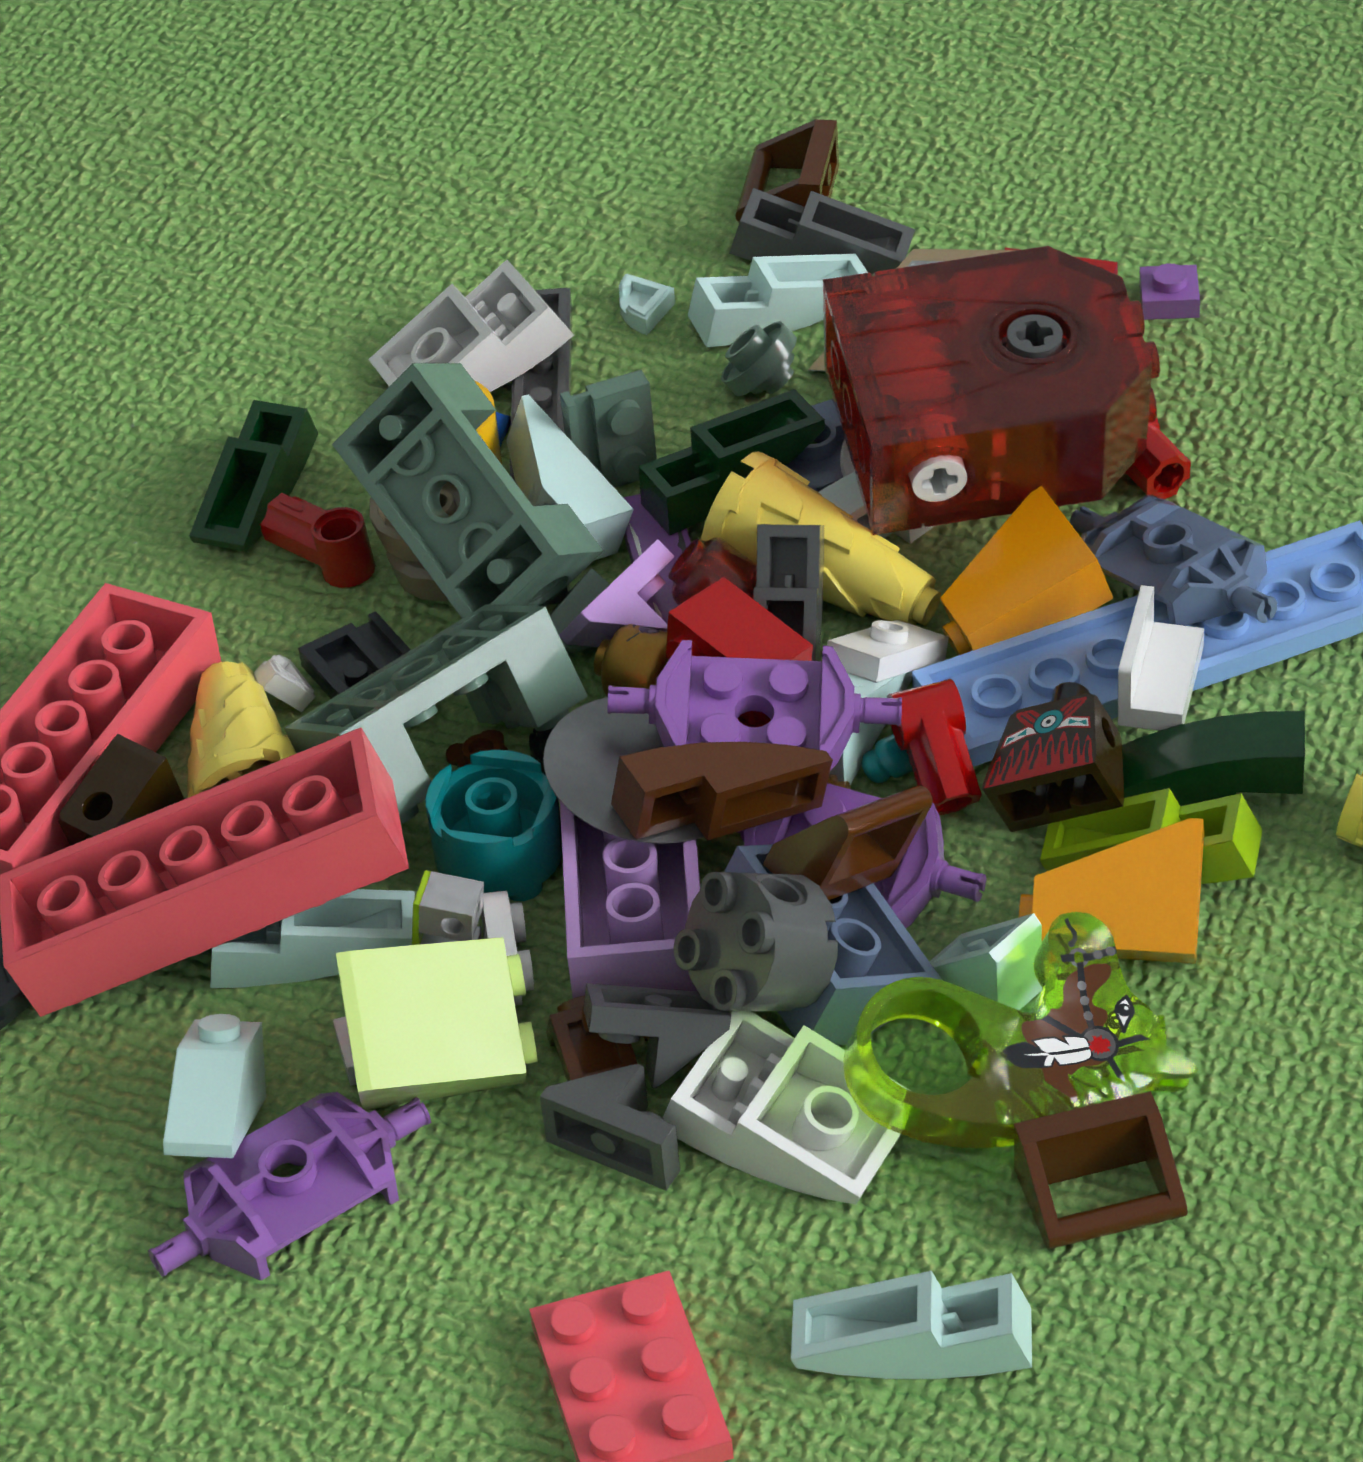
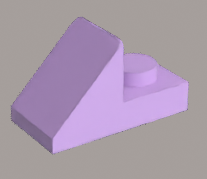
[559,539,675,647]

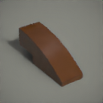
[611,742,833,841]

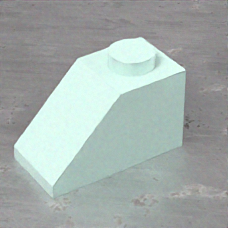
[163,1014,266,1158]

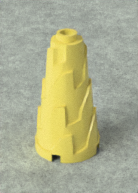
[700,451,941,625]
[187,661,297,798]

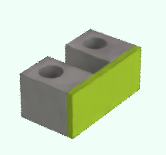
[412,870,484,945]

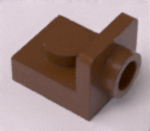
[546,995,638,1081]

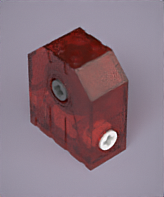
[823,246,1160,535]

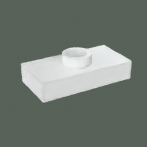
[827,620,949,682]

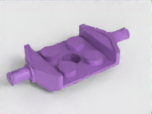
[607,640,902,769]
[736,783,986,928]
[148,1092,431,1281]

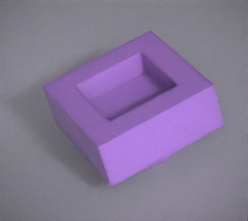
[1139,264,1200,320]

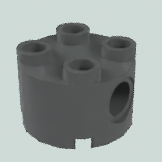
[674,872,838,1011]

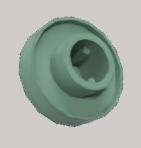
[721,321,797,396]

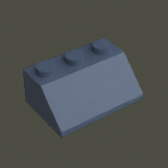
[724,844,943,1045]

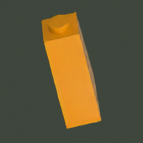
[940,486,1114,656]
[1019,818,1204,964]

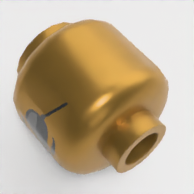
[594,624,669,697]

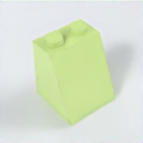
[336,937,538,1110]

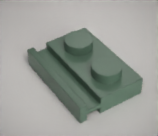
[560,370,657,488]

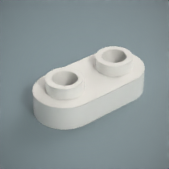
[481,890,534,1006]

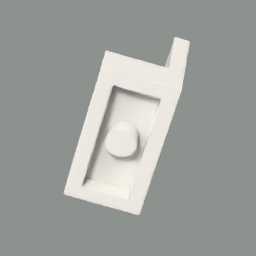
[1118,585,1204,731]

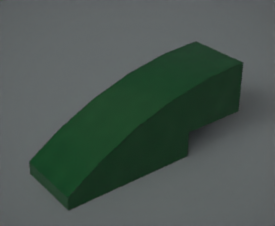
[639,389,825,536]
[189,400,318,552]
[1122,711,1305,806]

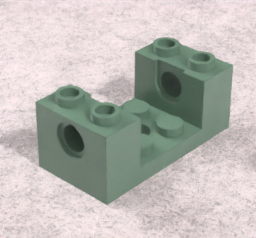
[332,363,603,619]
[284,604,588,824]

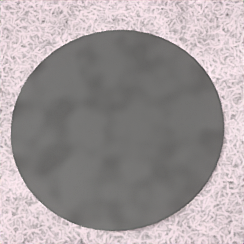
[543,697,704,844]

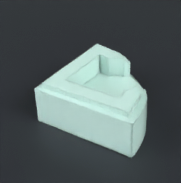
[619,274,675,335]

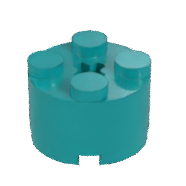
[425,750,563,901]

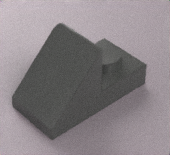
[583,983,731,1088]
[540,1064,680,1191]

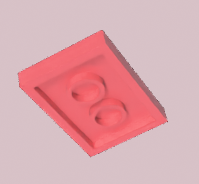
[529,1270,734,1462]

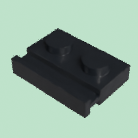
[298,611,411,699]

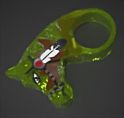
[843,912,1198,1148]

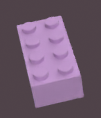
[560,801,701,998]

